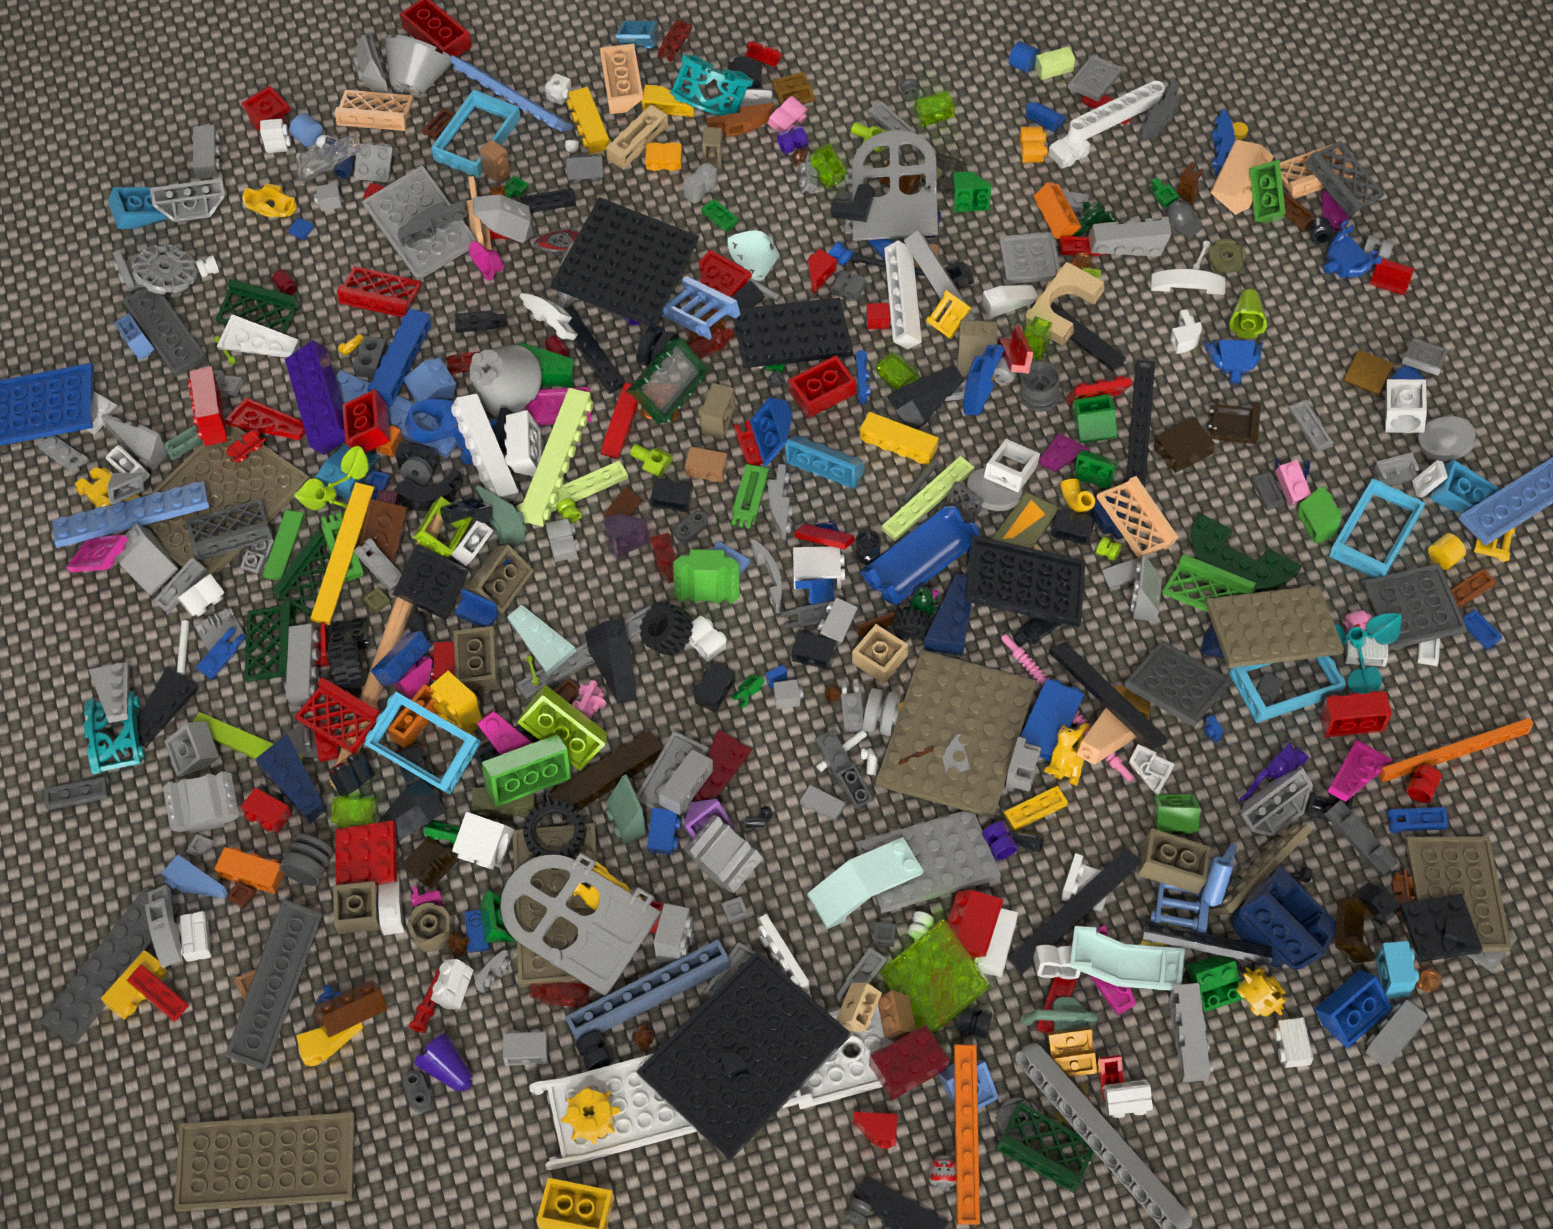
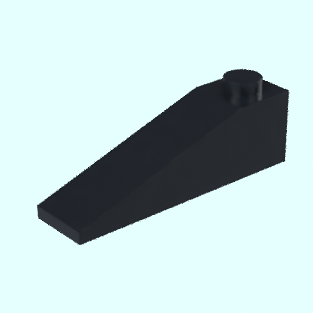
[887,365,964,429]
[585,618,637,703]
[378,779,446,843]

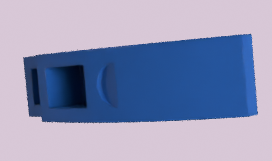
[1211,109,1235,176]
[964,345,1005,415]

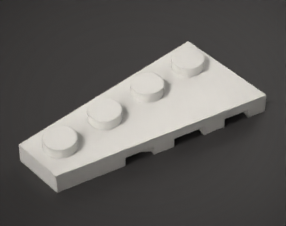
[217,315,300,358]

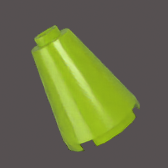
[1229,289,1267,339]

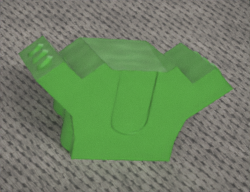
[673,549,740,604]

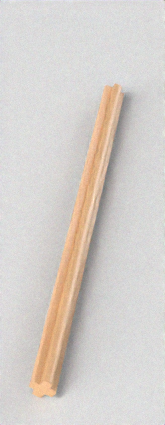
[329,513,443,788]

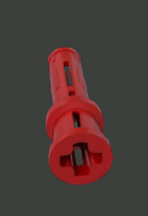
[409,969,440,1033]

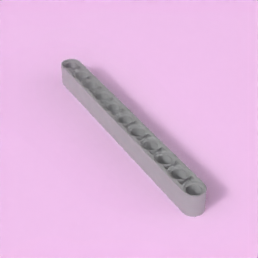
[1015,1043,1192,1229]

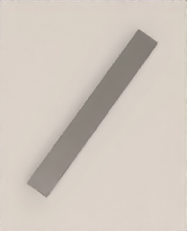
[516,606,651,701]

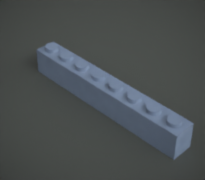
[565,939,731,1042]

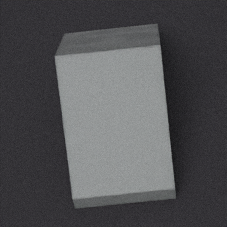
[107,473,144,505]

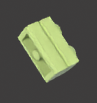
[1035,46,1075,80]

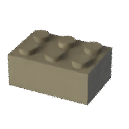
[1138,828,1211,894]

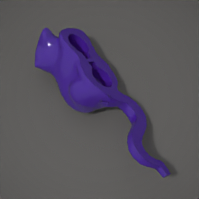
[1239,742,1309,802]

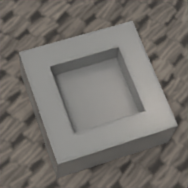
[721,896,749,925]

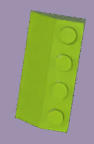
[517,685,608,771]

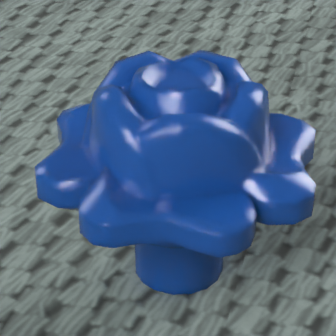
[317,984,342,1003]

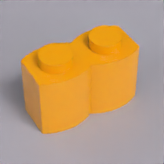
[1020,126,1047,163]
[645,143,683,171]

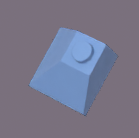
[938,1060,999,1109]

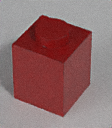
[866,303,891,330]

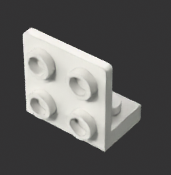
[1061,853,1107,912]

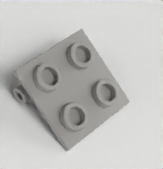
[194,608,245,652]

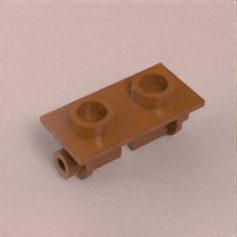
[1392,869,1415,915]

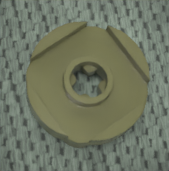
[1208,239,1246,273]

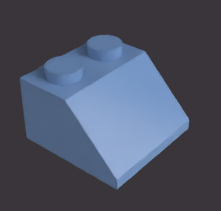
[404,358,456,402]

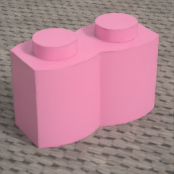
[768,96,808,132]

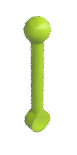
[214,336,236,365]
[526,655,540,686]

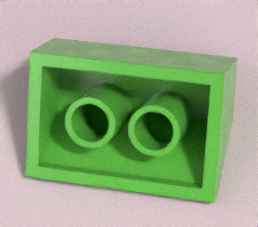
[1249,160,1285,223]

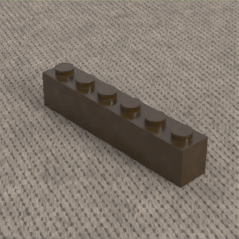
[548,730,663,821]

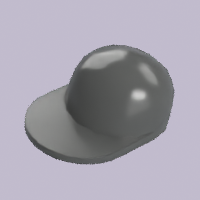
[1166,200,1202,236]

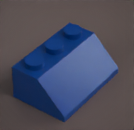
[1315,970,1392,1048]

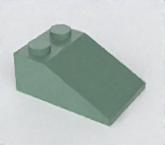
[476,486,527,547]
[605,775,646,844]

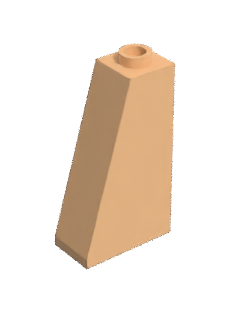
[1077,708,1137,765]

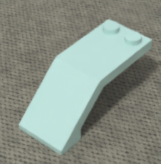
[807,837,923,929]
[1070,926,1185,991]

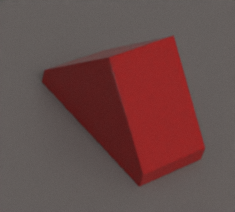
[1097,1055,1123,1099]

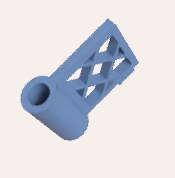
[1202,844,1237,906]

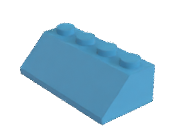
[785,435,864,489]

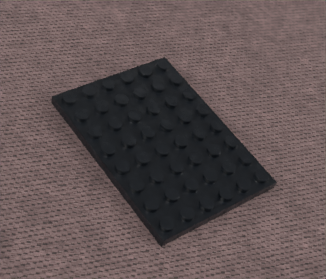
[550,197,699,329]
[636,950,851,1161]

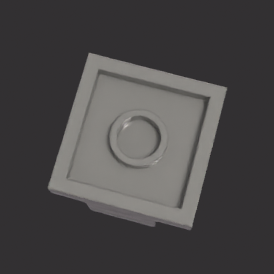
[1006,737,1041,792]

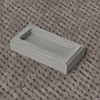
[800,785,846,822]

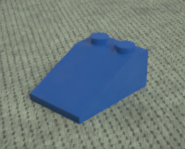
[750,398,792,466]

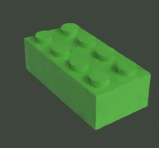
[482,735,571,807]

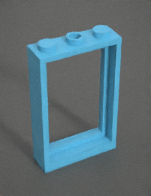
[431,89,521,177]
[1329,478,1426,578]
[1229,656,1346,723]
[364,692,482,795]

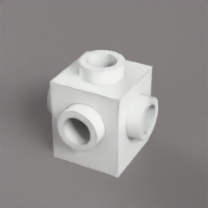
[545,73,572,105]

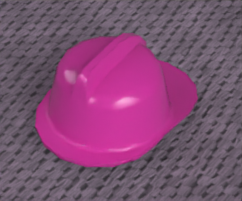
[469,241,504,281]

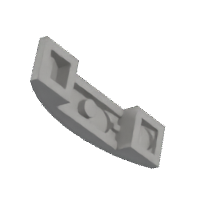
[751,539,782,613]

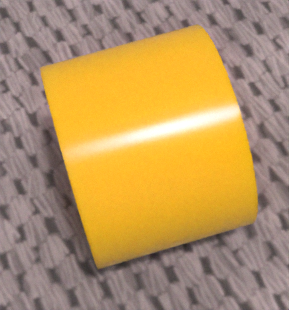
[1428,533,1466,570]

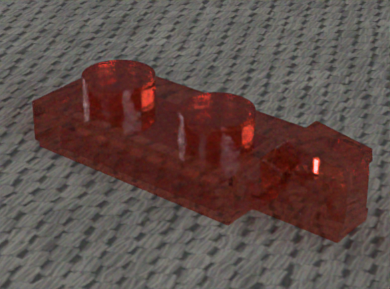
[686,328,735,359]
[650,533,676,584]
[530,982,590,1007]

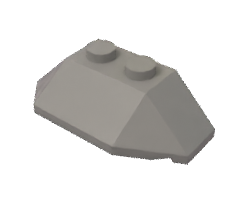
[353,33,389,93]
[150,178,225,223]
[472,194,534,243]
[1240,768,1313,837]

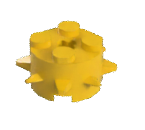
[1236,967,1288,1017]
[561,1086,621,1145]

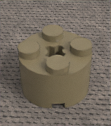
[408,903,453,952]

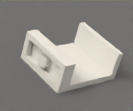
[793,547,845,590]

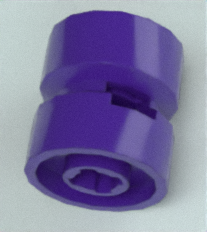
[777,125,808,155]
[982,821,1018,860]

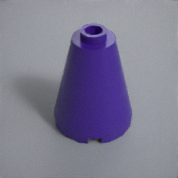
[414,1032,473,1092]

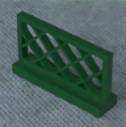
[215,279,301,335]
[272,531,331,617]
[244,601,297,682]
[995,1101,1094,1193]

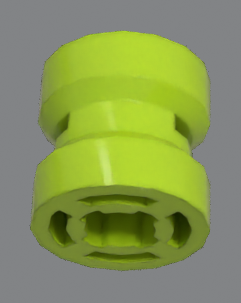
[556,498,581,524]
[1096,536,1122,562]

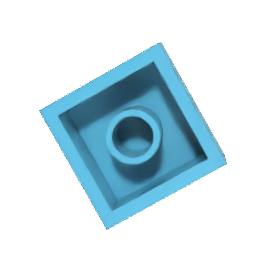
[1375,941,1419,999]

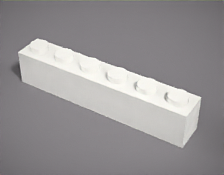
[884,241,922,349]
[451,394,519,502]

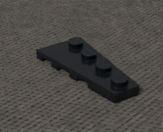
[129,667,198,748]
[854,1176,949,1229]

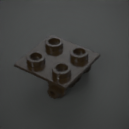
[401,836,459,889]

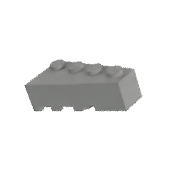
[1088,217,1171,257]
[1168,983,1213,1083]

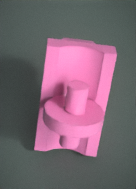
[572,680,607,720]

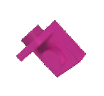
[410,886,443,907]

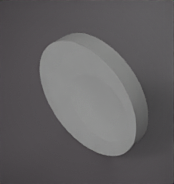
[1418,416,1476,461]
[966,468,1022,511]

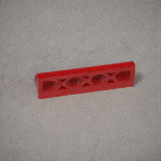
[997,325,1033,373]

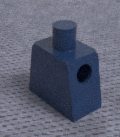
[1089,492,1131,540]

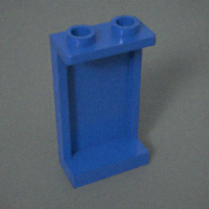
[1021,679,1084,762]

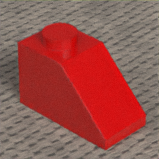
[807,249,837,294]
[853,1112,897,1149]

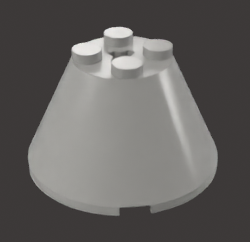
[385,34,452,98]
[470,345,542,417]

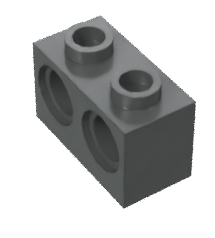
[353,336,388,379]

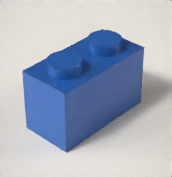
[647,808,681,855]

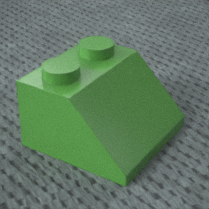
[1153,794,1200,834]

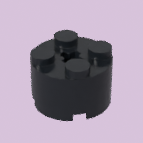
[726,57,762,88]

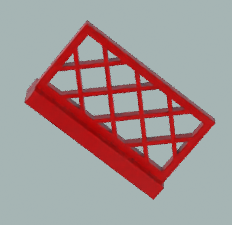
[337,266,422,318]
[294,678,380,754]

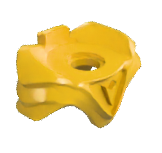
[242,183,297,217]

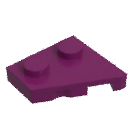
[1039,433,1090,472]

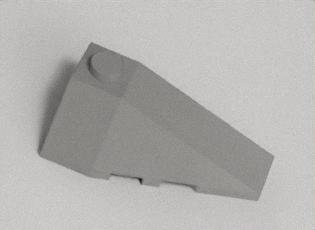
[101,414,168,471]

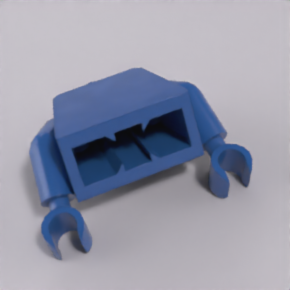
[1323,220,1382,278]
[1205,339,1263,384]

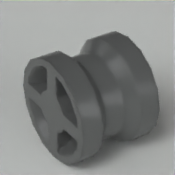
[900,78,920,101]
[844,1198,872,1225]

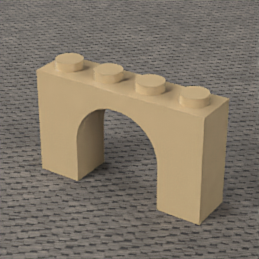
[1025,262,1104,346]

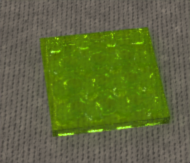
[879,919,992,1035]

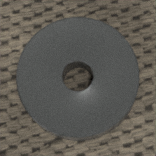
[401,456,432,486]

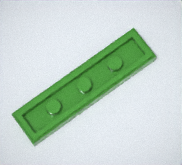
[263,510,305,580]

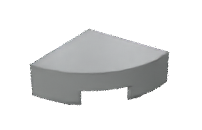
[186,834,216,856]

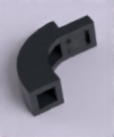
[394,468,463,511]

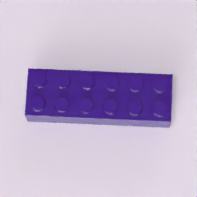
[285,340,345,455]

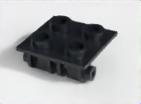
[328,617,370,649]

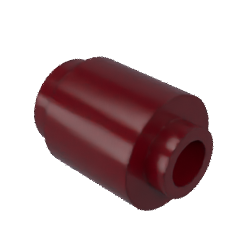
[272,269,297,295]
[545,335,570,357]

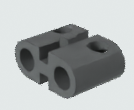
[829,271,867,301]

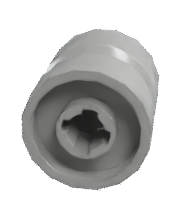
[1364,235,1394,260]

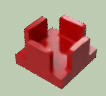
[241,86,291,131]

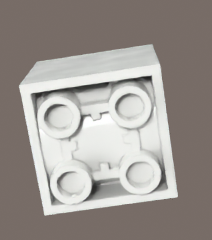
[1385,379,1427,433]
[452,812,514,870]

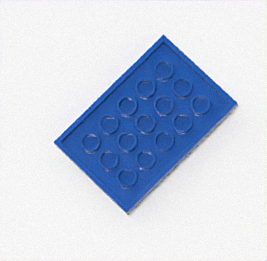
[0,363,94,446]

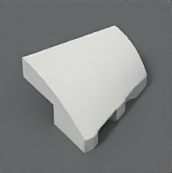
[1129,744,1175,796]

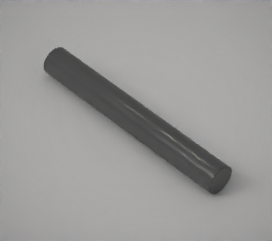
[902,458,939,504]

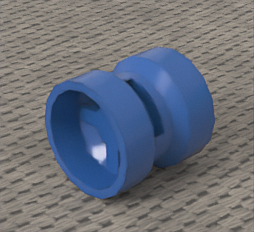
[828,241,854,267]

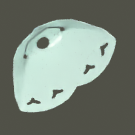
[728,230,779,281]

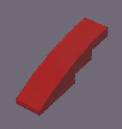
[601,382,643,459]

